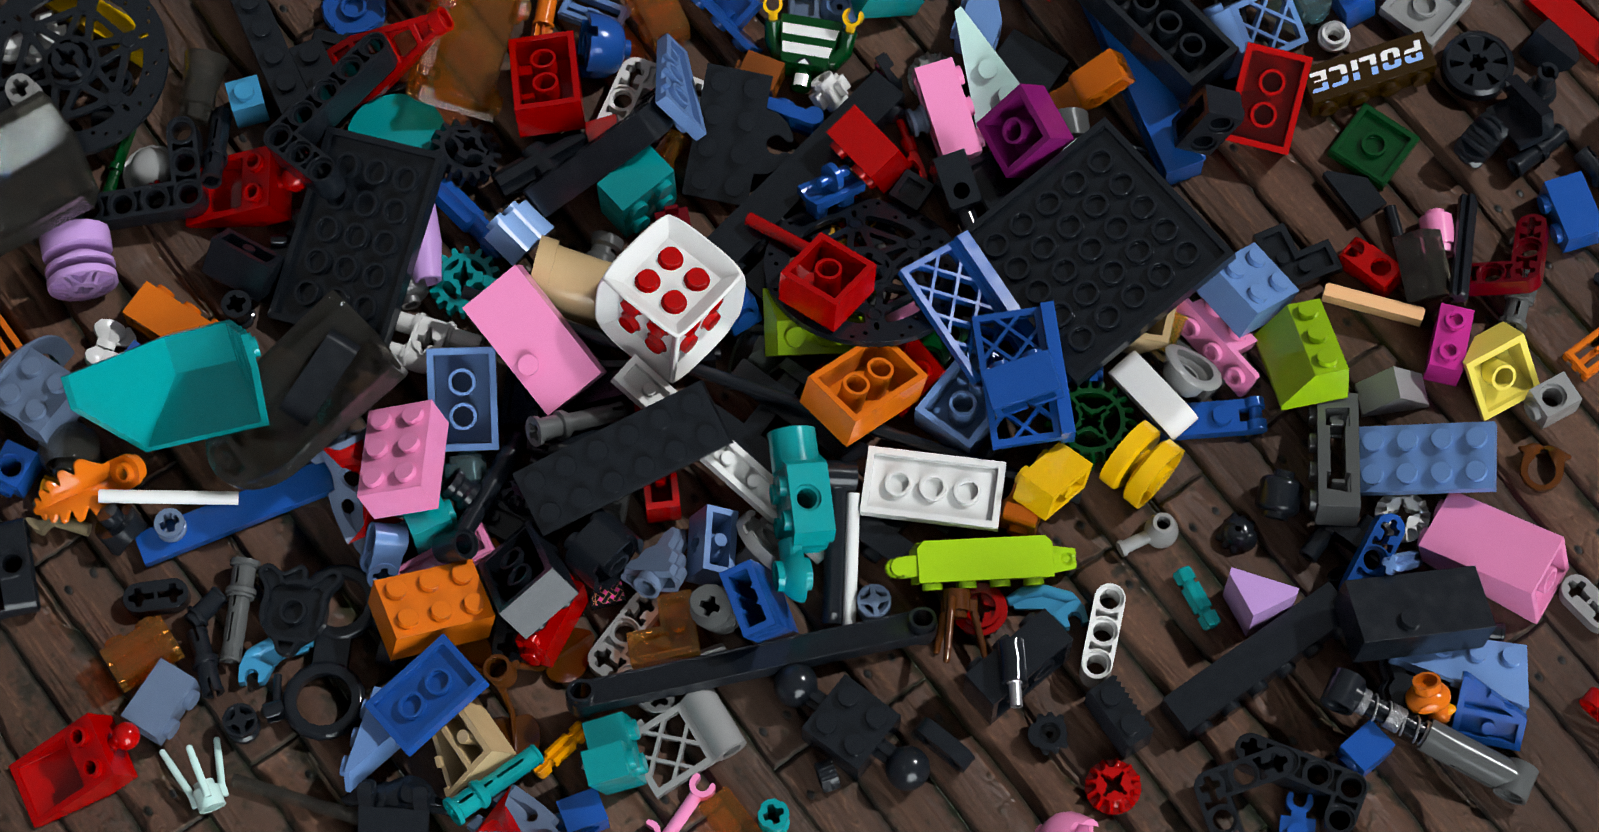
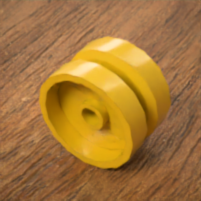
[1099,420,1185,509]

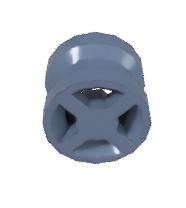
[857,584,891,621]

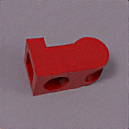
[1338,237,1403,298]

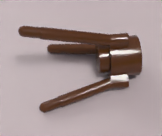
[933,588,988,664]

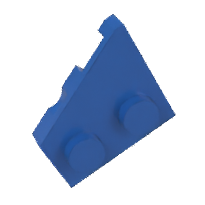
[1451,671,1527,751]

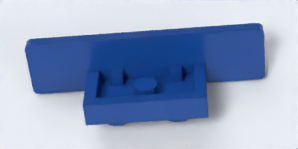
[691,0,763,54]

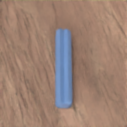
[1381,550,1423,575]

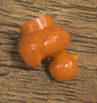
[1405,672,1456,724]

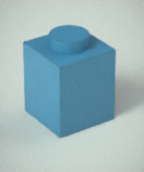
[225,74,270,129]

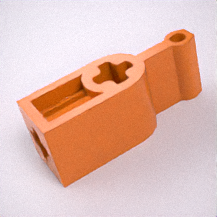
[1049,48,1136,110]

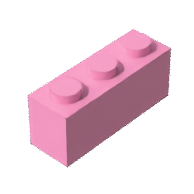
[911,57,985,161]

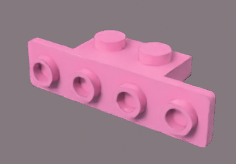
[1173,298,1259,397]

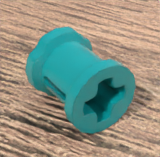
[757,798,790,832]

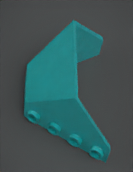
[60,319,269,452]

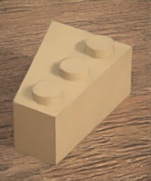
[432,697,516,798]

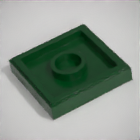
[1327,103,1420,191]

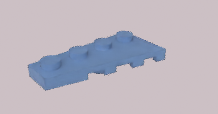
[1388,640,1529,713]

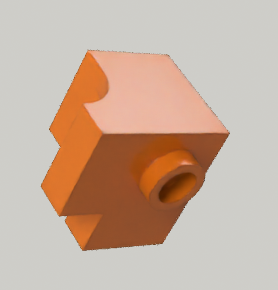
[999,482,1041,536]

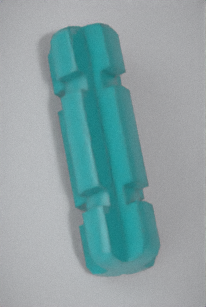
[1173,566,1221,631]

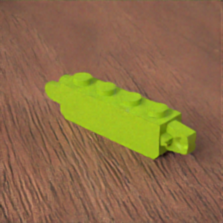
[884,535,1077,591]

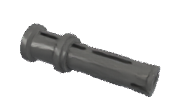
[525,401,628,447]
[219,557,261,664]

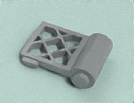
[637,688,747,799]

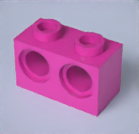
[1423,303,1475,387]

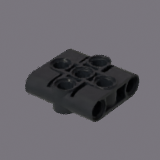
[0,517,41,621]

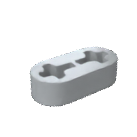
[1558,574,1599,634]

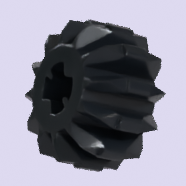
[1453,112,1509,169]

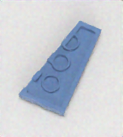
[655,33,707,141]

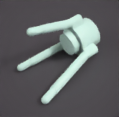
[159,737,229,814]

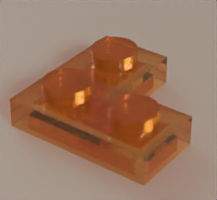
[626,589,701,670]

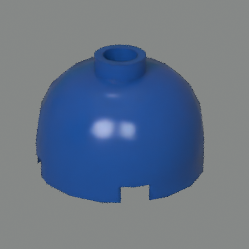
[577,12,631,79]

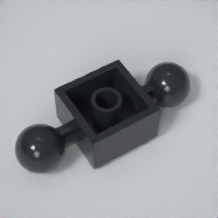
[773,664,930,791]

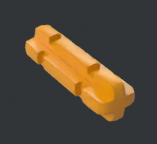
[532,721,586,779]

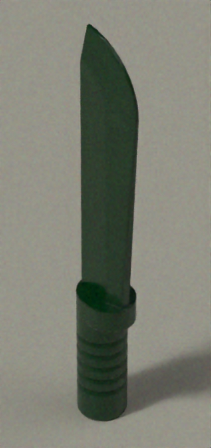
[102,104,142,192]

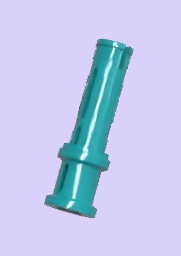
[442,744,544,826]

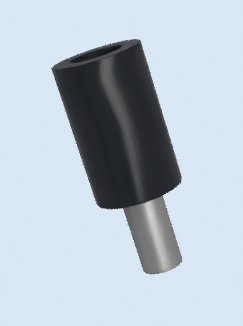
[998,638,1028,708]

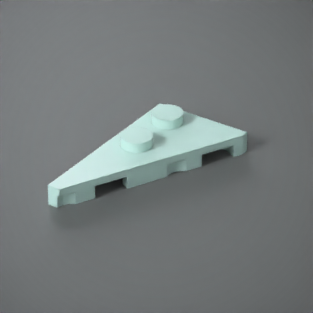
[954,6,1020,128]

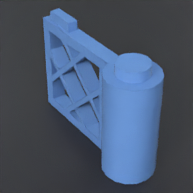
[1203,0,1309,80]

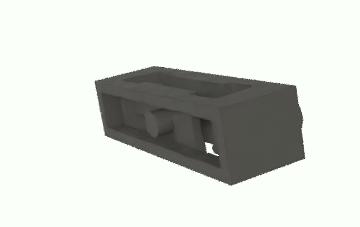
[1307,393,1361,527]

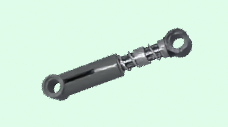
[1320,667,1539,806]

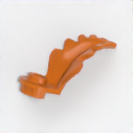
[33,454,147,524]

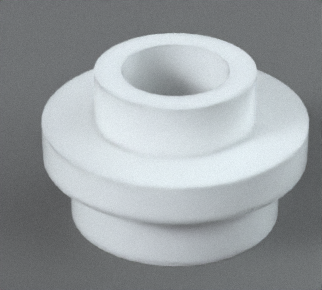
[1317,20,1351,53]

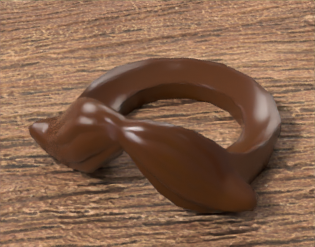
[1518,443,1572,491]

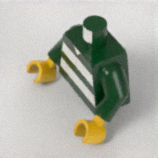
[763,0,864,94]

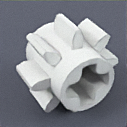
[809,71,851,112]

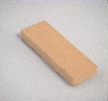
[1321,283,1426,327]

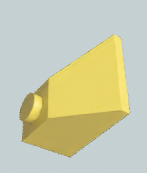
[1463,321,1540,421]

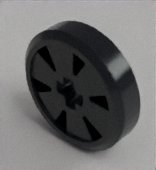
[1440,31,1515,101]

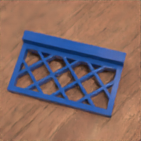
[897,230,1039,386]
[971,301,1076,450]

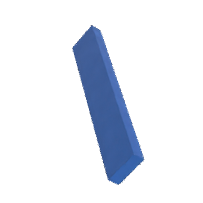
[135,462,334,568]

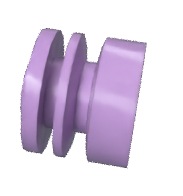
[39,219,119,302]

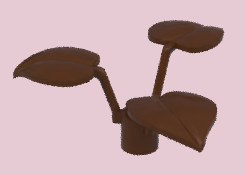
[456,628,595,756]

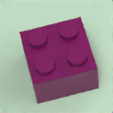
[976,83,1075,179]

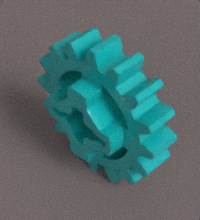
[429,246,501,319]

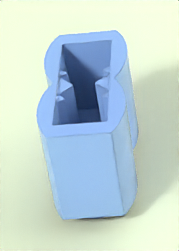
[484,199,555,266]

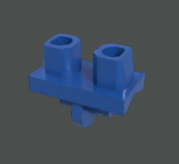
[797,162,866,220]

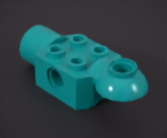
[767,425,836,603]

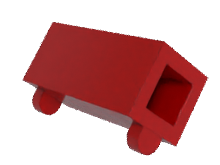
[515,574,589,668]

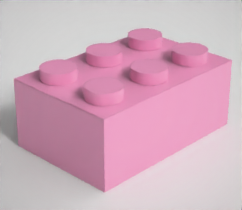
[357,399,449,519]

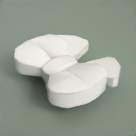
[84,319,137,365]

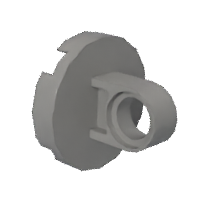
[735,510,780,570]

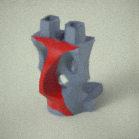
[307,427,406,555]
[467,784,560,832]

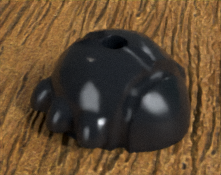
[1215,513,1257,554]
[1028,712,1068,755]

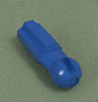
[435,178,504,260]

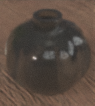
[37,419,102,480]

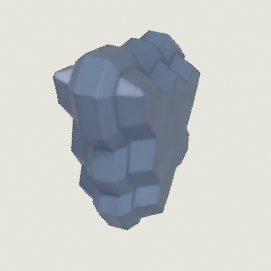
[621,527,688,599]

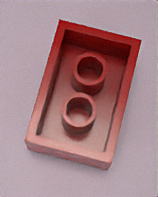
[508,30,586,138]
[1225,42,1313,155]

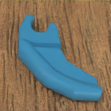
[1005,584,1089,631]
[238,637,315,686]

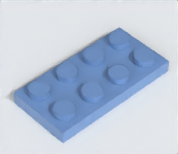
[1359,421,1497,496]

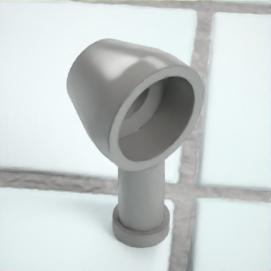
[1116,513,1179,557]

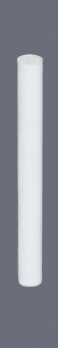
[98,489,239,505]
[842,492,861,626]

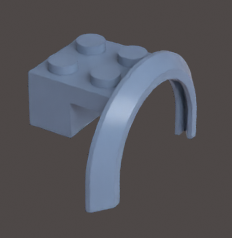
[0,335,81,450]

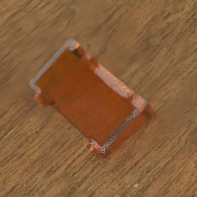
[406,0,531,122]

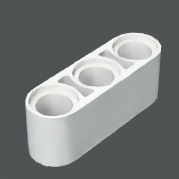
[1108,350,1198,441]
[1079,583,1126,688]

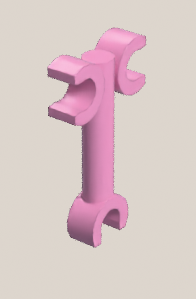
[646,773,716,832]

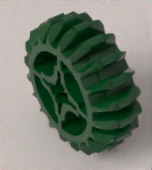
[1043,380,1137,472]

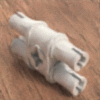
[371,311,485,376]

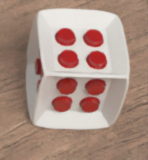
[595,214,746,383]

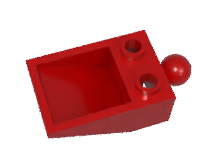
[185,146,306,228]
[9,713,140,828]

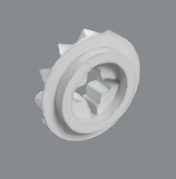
[1374,495,1431,543]

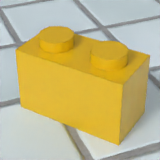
[1013,441,1093,521]

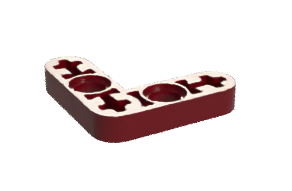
[1442,214,1549,296]

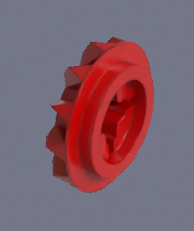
[955,582,1008,636]
[1085,758,1142,815]

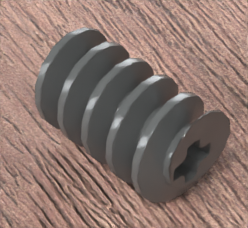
[689,584,739,635]

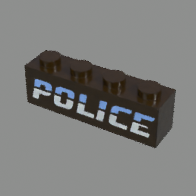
[1302,31,1437,118]

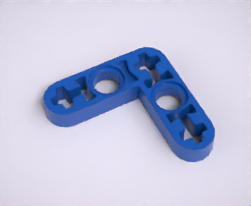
[1338,513,1405,591]

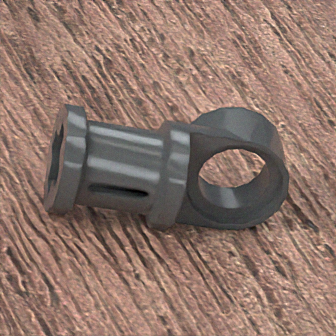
[1497,269,1538,333]

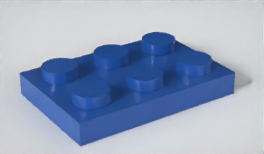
[364,633,490,757]

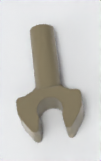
[26,501,92,537]

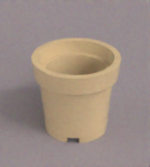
[531,235,612,329]

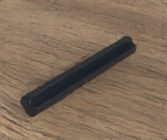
[1449,193,1478,303]

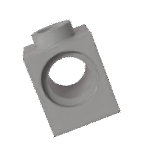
[1523,371,1582,429]

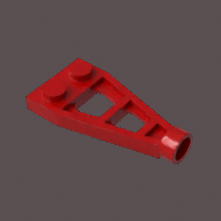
[326,7,454,110]

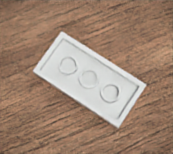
[860,446,1006,532]

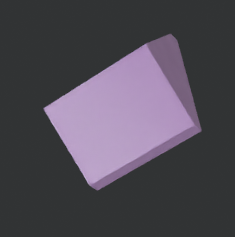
[1223,567,1299,637]

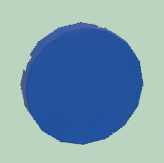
[321,0,388,36]

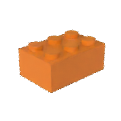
[799,345,928,447]
[368,558,496,661]

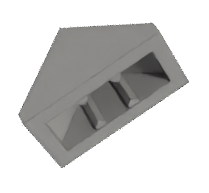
[1355,366,1429,417]

